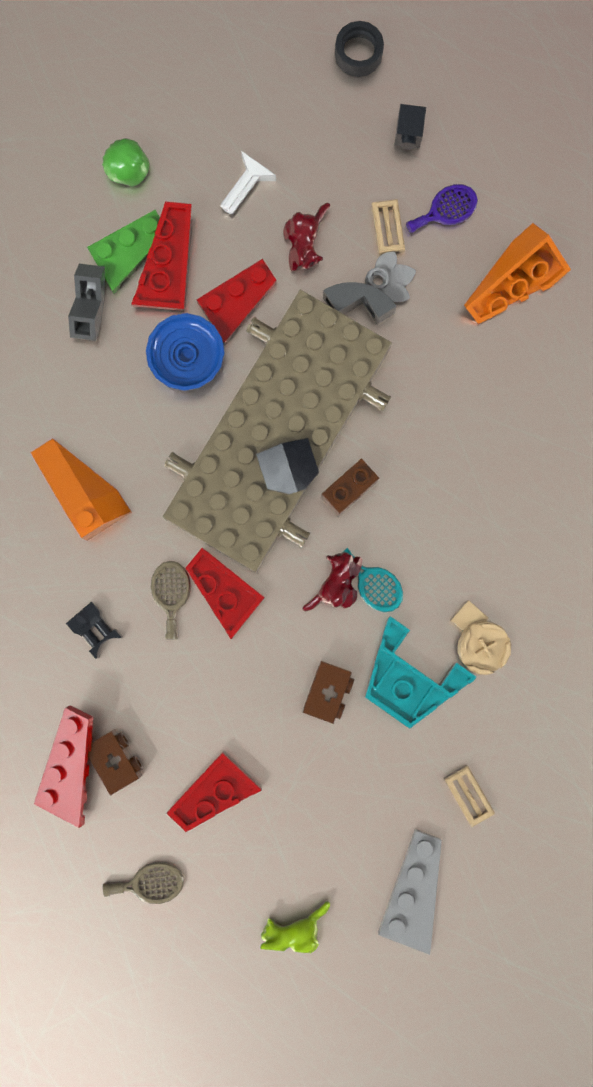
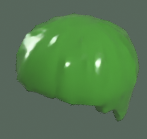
[102,138,149,187]

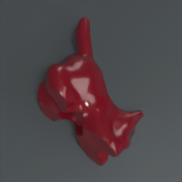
[283,203,330,271]
[302,552,362,611]

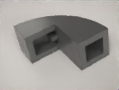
[68,263,105,341]
[323,282,397,324]

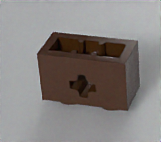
[321,458,379,517]
[302,661,354,724]
[88,729,143,796]

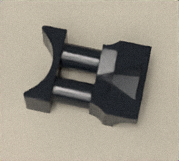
[66,602,123,659]

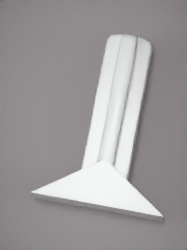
[221,151,276,214]

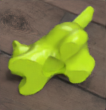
[260,901,330,953]

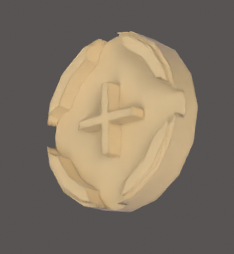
[457,621,511,675]

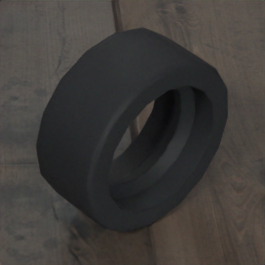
[335,21,384,77]

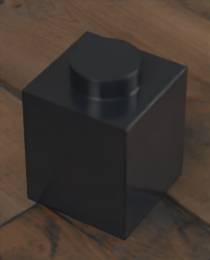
[394,104,426,150]

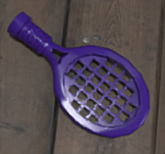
[406,184,478,234]

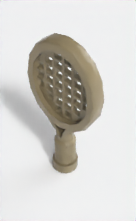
[150,561,191,640]
[103,862,184,904]

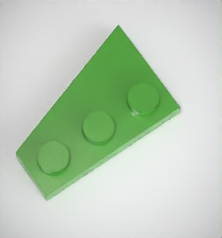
[87,210,160,294]

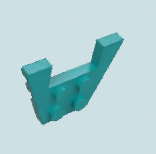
[365,616,476,729]

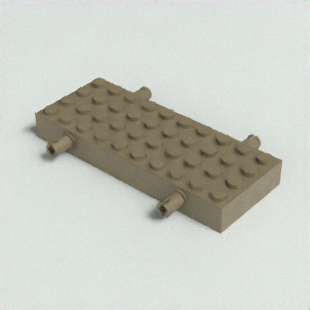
[162,289,392,574]

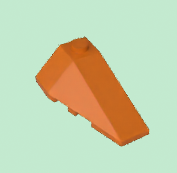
[464,223,571,324]
[30,438,132,541]

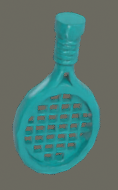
[342,548,403,612]

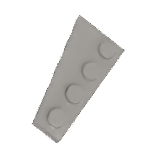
[378,829,442,955]

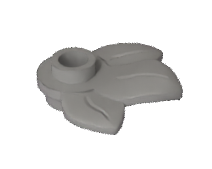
[365,251,416,303]

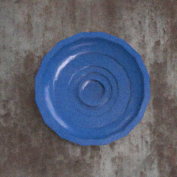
[146,313,224,391]

